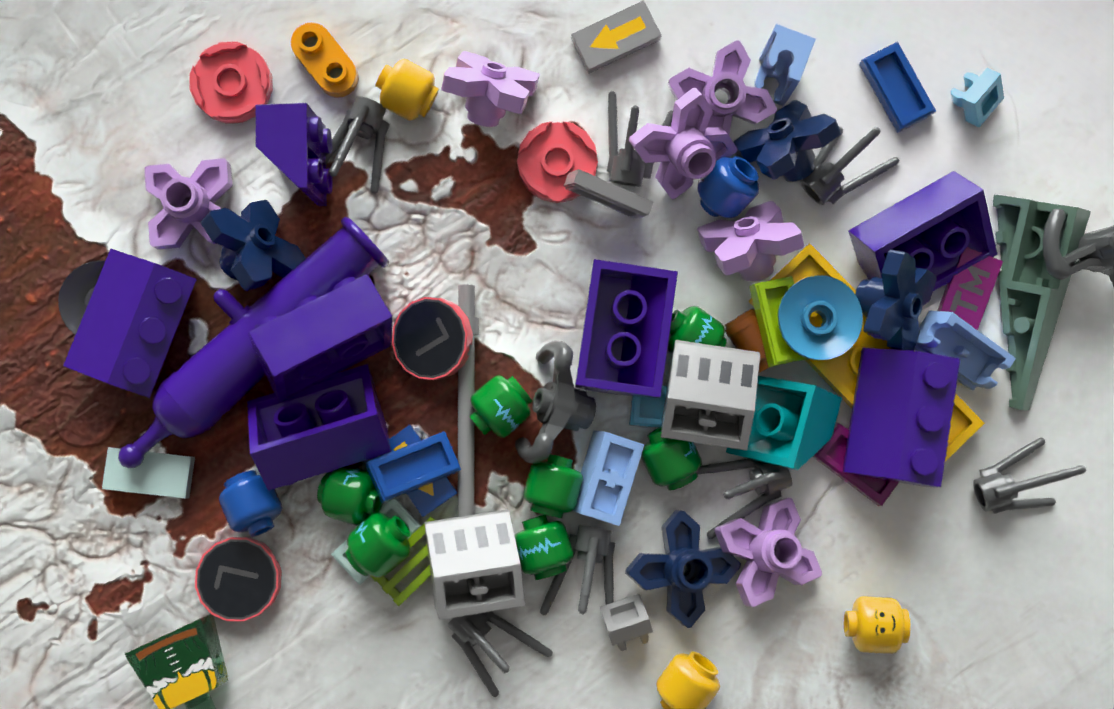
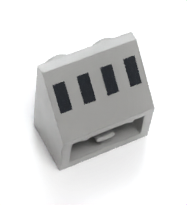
[661,340,760,450]
[424,510,525,620]

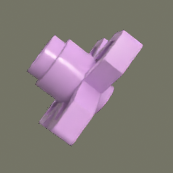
[668,40,777,135]
[441,51,540,127]
[629,88,737,199]
[144,158,232,250]
[697,201,804,281]
[715,498,822,607]

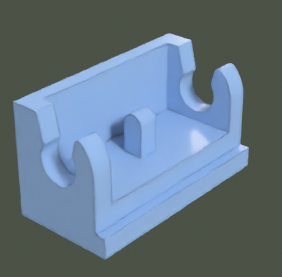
[755,24,816,106]
[914,311,1016,390]
[573,430,644,526]

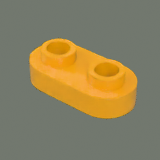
[291,23,359,98]

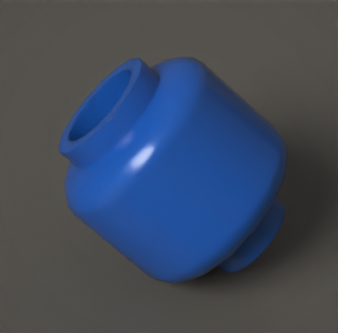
[697,156,759,218]
[219,470,282,537]

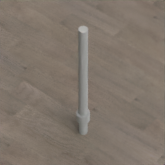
[458,285,479,517]

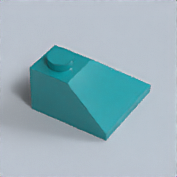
[726,375,842,470]

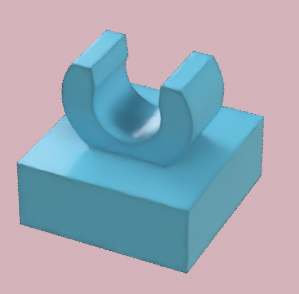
[950,68,1004,127]

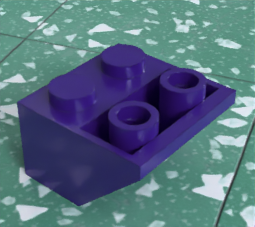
[256,103,333,206]

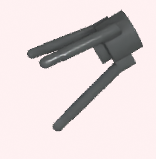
[607,91,673,187]
[325,96,390,194]
[801,127,899,205]
[973,438,1086,514]
[697,459,792,539]
[540,525,615,615]
[447,611,553,697]

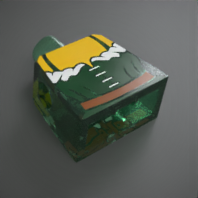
[125,614,228,709]

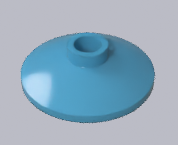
[778,275,863,360]

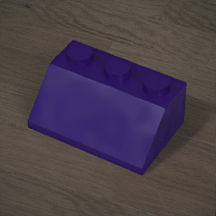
[848,171,998,291]
[63,248,196,398]
[575,259,678,398]
[249,274,393,403]
[842,348,960,487]
[247,364,392,491]

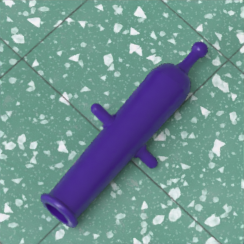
[118,217,389,469]

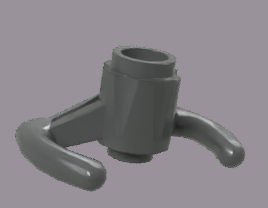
[1043,209,1114,287]
[515,340,596,463]

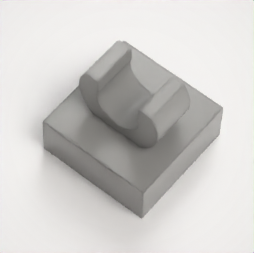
[600,594,653,651]

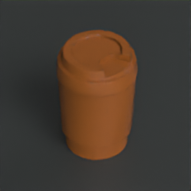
[725,308,769,374]

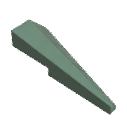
[993,194,1091,410]

